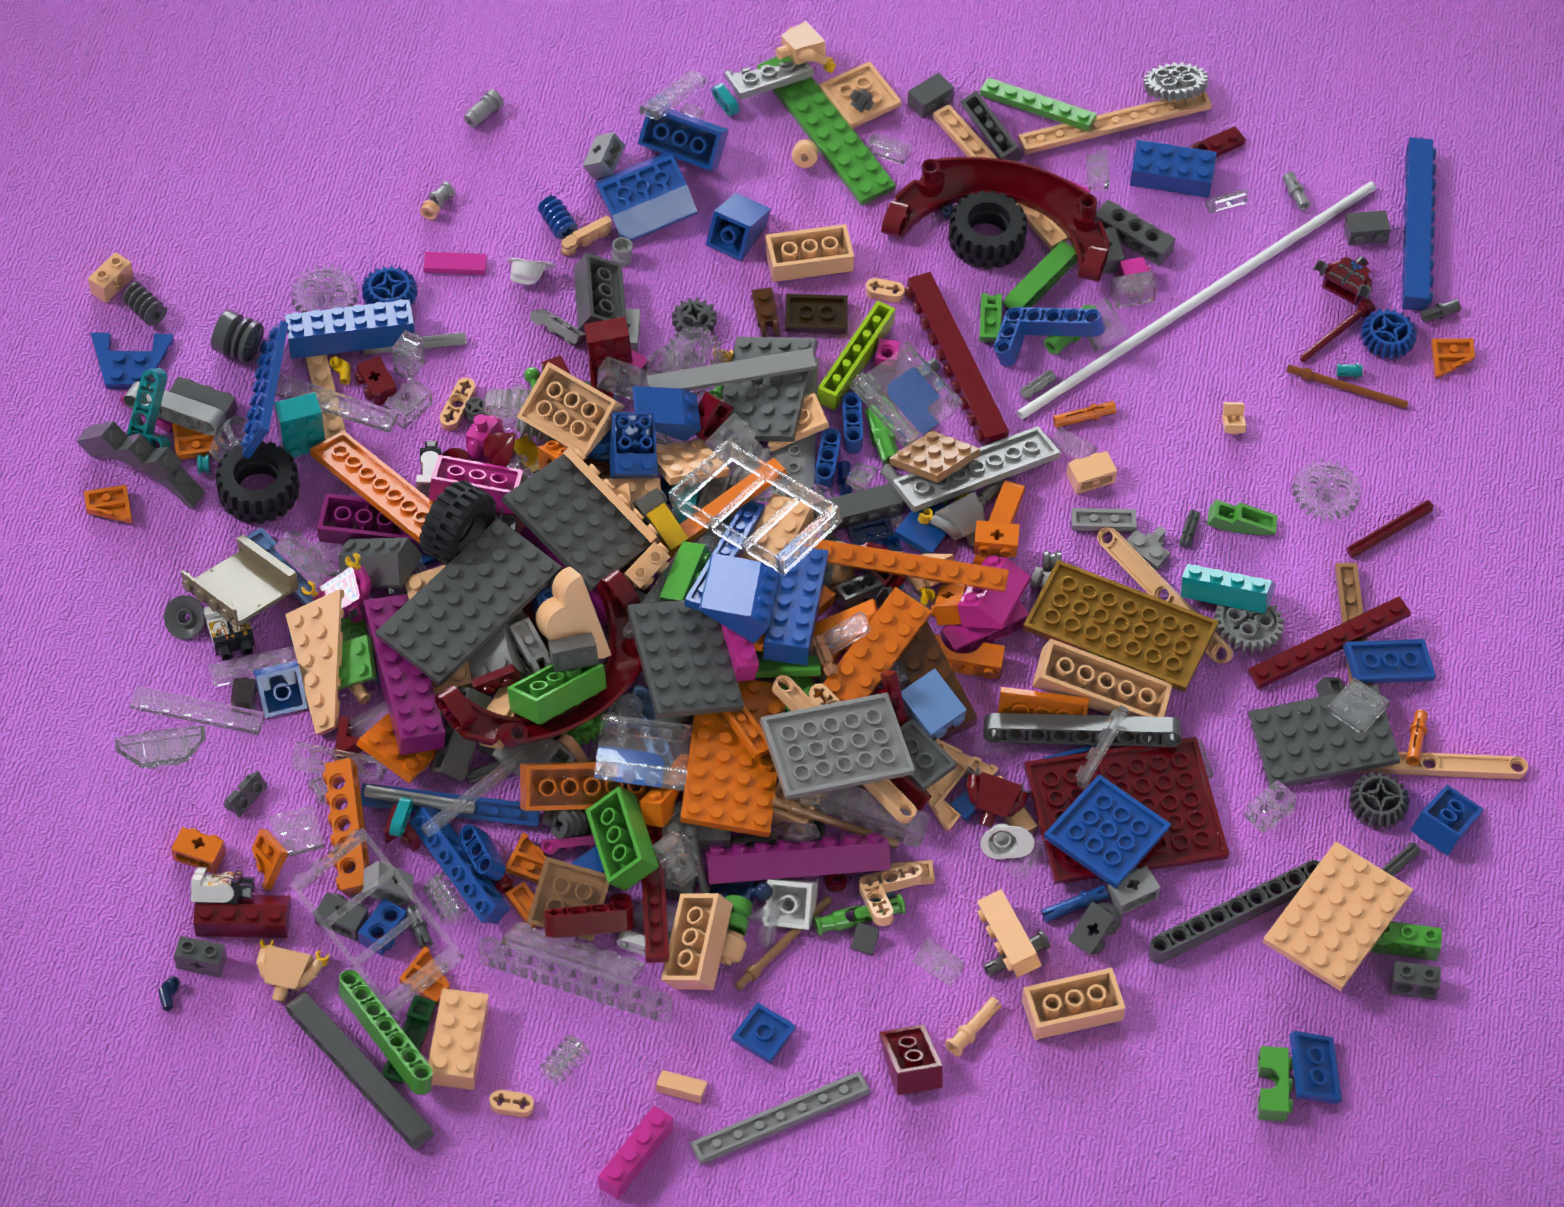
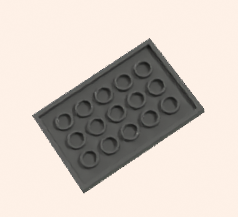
[716,337,818,442]
[502,454,652,592]
[627,600,744,718]
[1248,685,1400,790]

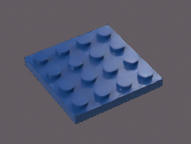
[1044,774,1171,889]

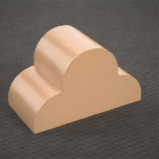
[535,567,611,659]

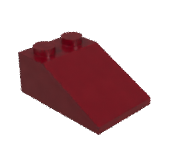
[879,1024,943,1095]

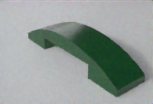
[381,995,437,1084]

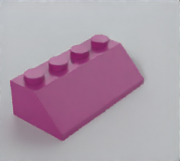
[429,455,523,515]
[958,556,1031,629]

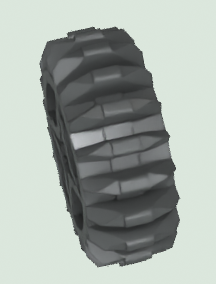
[1349,771,1410,829]

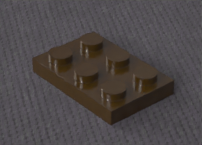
[785,294,848,334]

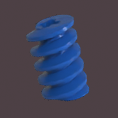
[538,195,578,239]

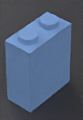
[901,669,967,739]

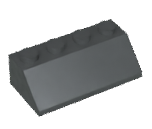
[574,253,626,332]
[338,538,422,588]

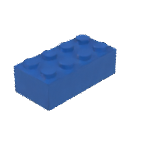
[637,103,729,171]
[1129,139,1217,198]

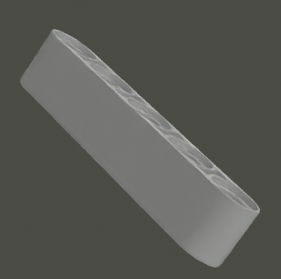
[123,382,226,436]

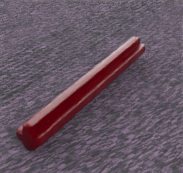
[1346,500,1434,558]

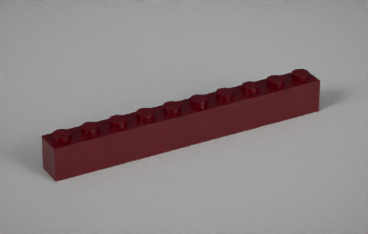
[905,272,1009,447]

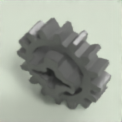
[672,298,717,339]

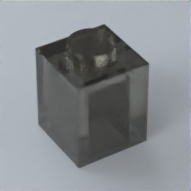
[231,677,258,713]

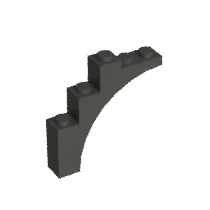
[76,421,206,508]

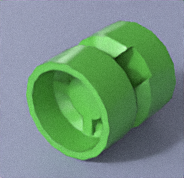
[725,895,753,936]

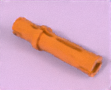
[1053,401,1117,428]
[1406,710,1428,766]

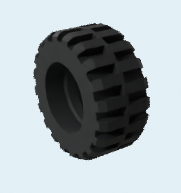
[948,191,1028,269]
[216,441,300,524]
[419,481,496,566]

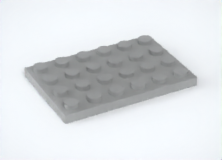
[760,693,915,800]

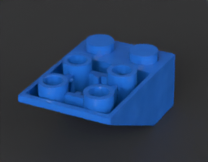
[610,412,658,479]

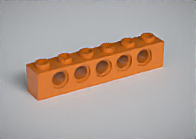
[323,758,370,897]

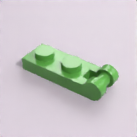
[979,293,1002,342]

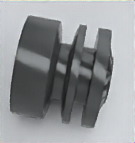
[211,310,264,363]

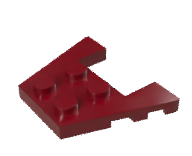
[871,670,908,727]

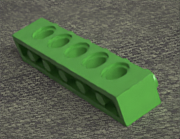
[1370,921,1442,961]

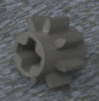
[849,87,875,112]

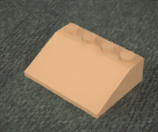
[517,362,625,457]

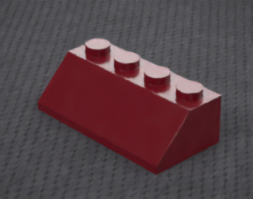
[193,895,291,938]

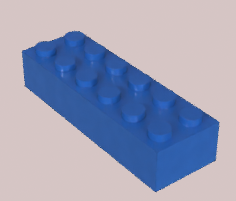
[285,300,416,359]
[763,544,829,665]

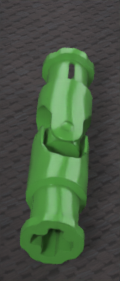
[813,894,906,936]

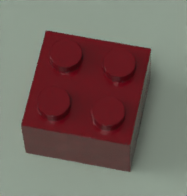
[584,316,633,370]

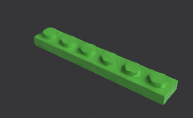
[980,78,1097,131]

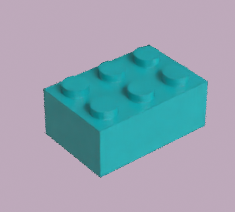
[274,392,325,458]

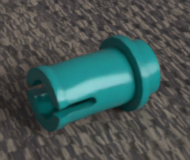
[1336,362,1363,379]

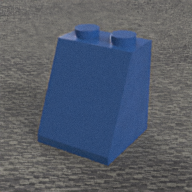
[706,193,771,261]

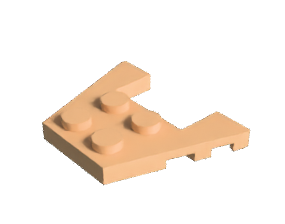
[926,739,999,832]

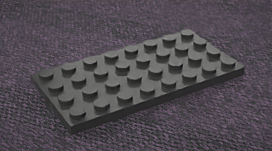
[375,518,562,686]

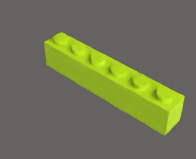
[817,300,896,411]

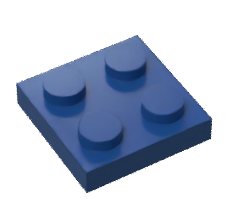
[732,1002,796,1064]

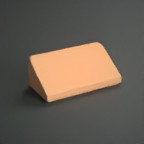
[656,1070,708,1103]

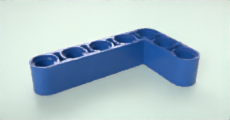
[994,307,1106,366]

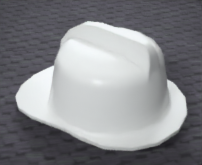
[507,258,556,285]
[980,824,1035,859]

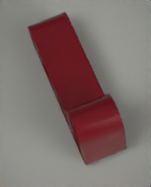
[544,893,634,938]

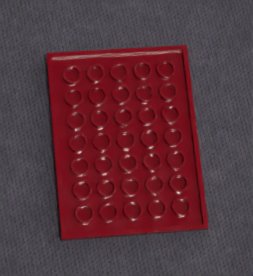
[1024,737,1230,884]

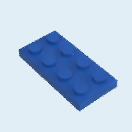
[1343,639,1436,684]

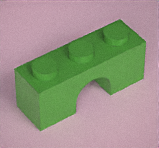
[1258,1046,1293,1121]

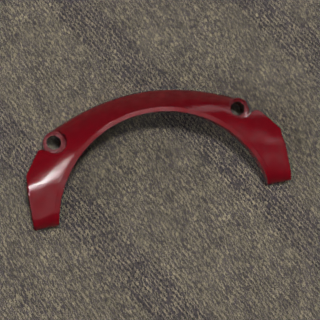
[881,157,1109,282]
[435,570,642,748]

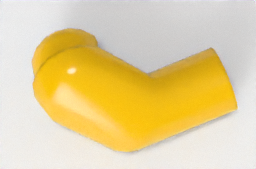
[329,356,351,385]

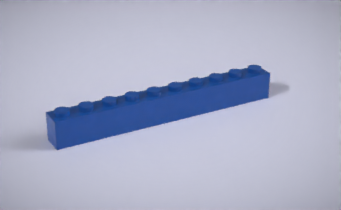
[1402,137,1436,311]

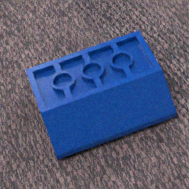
[594,151,698,241]

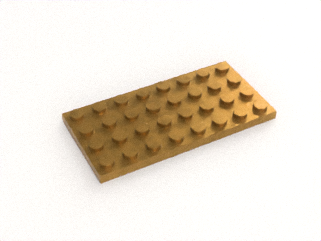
[1023,560,1219,692]

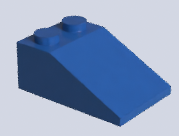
[632,386,701,442]
[1410,784,1484,856]

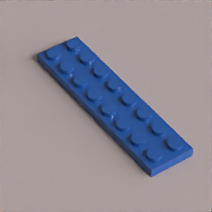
[241,320,289,459]

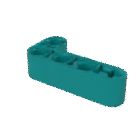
[126,368,171,449]

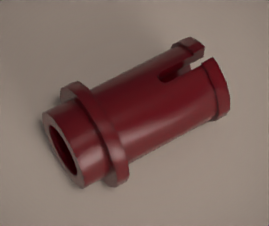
[495,872,514,894]

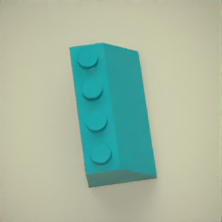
[1181,564,1276,614]

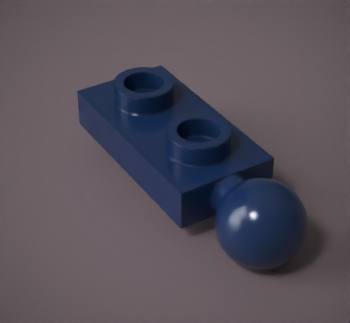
[710,881,773,903]

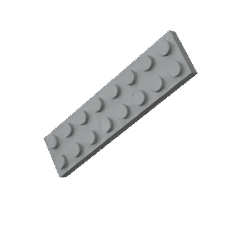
[892,426,1060,513]

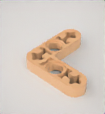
[859,864,923,926]

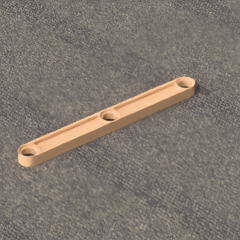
[1097,528,1233,664]
[772,675,917,824]
[1354,752,1528,779]

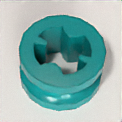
[197,455,210,474]

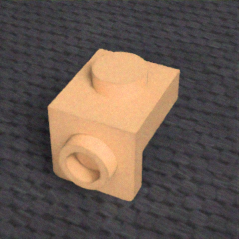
[1222,402,1246,435]

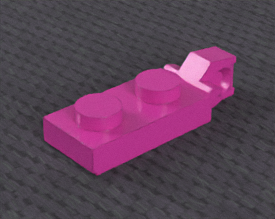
[541,834,596,854]

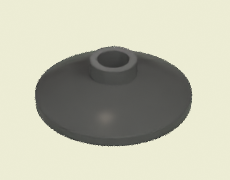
[164,595,205,639]

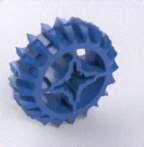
[362,265,418,305]
[1361,308,1417,360]

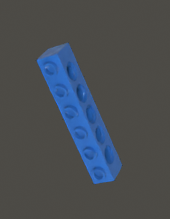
[409,807,511,924]

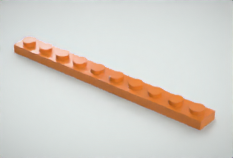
[794,535,1009,593]

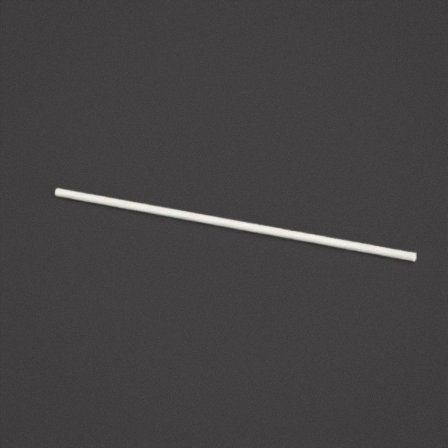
[1017,181,1376,420]

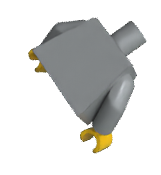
[918,492,985,547]

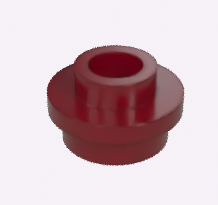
[825,873,847,892]

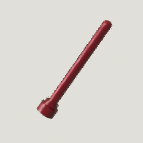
[1300,299,1376,362]

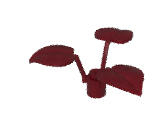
[442,433,515,516]

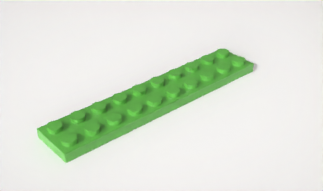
[757,56,896,205]

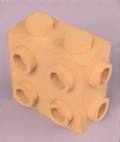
[623,542,670,592]

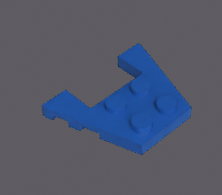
[91,332,174,389]

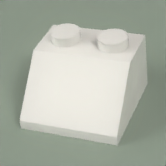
[764,878,818,930]

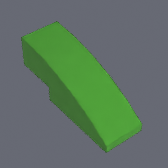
[1207,499,1278,535]

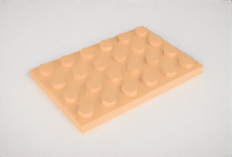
[1263,841,1413,991]

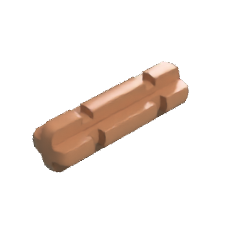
[812,635,838,677]

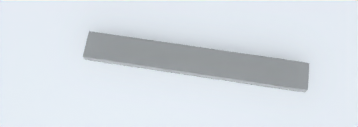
[647,348,816,391]
[690,1071,870,1165]

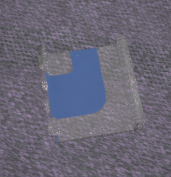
[850,341,963,447]
[594,714,691,790]

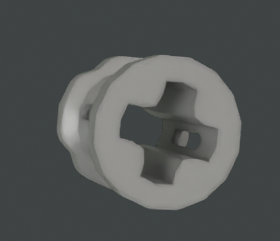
[429,181,456,208]

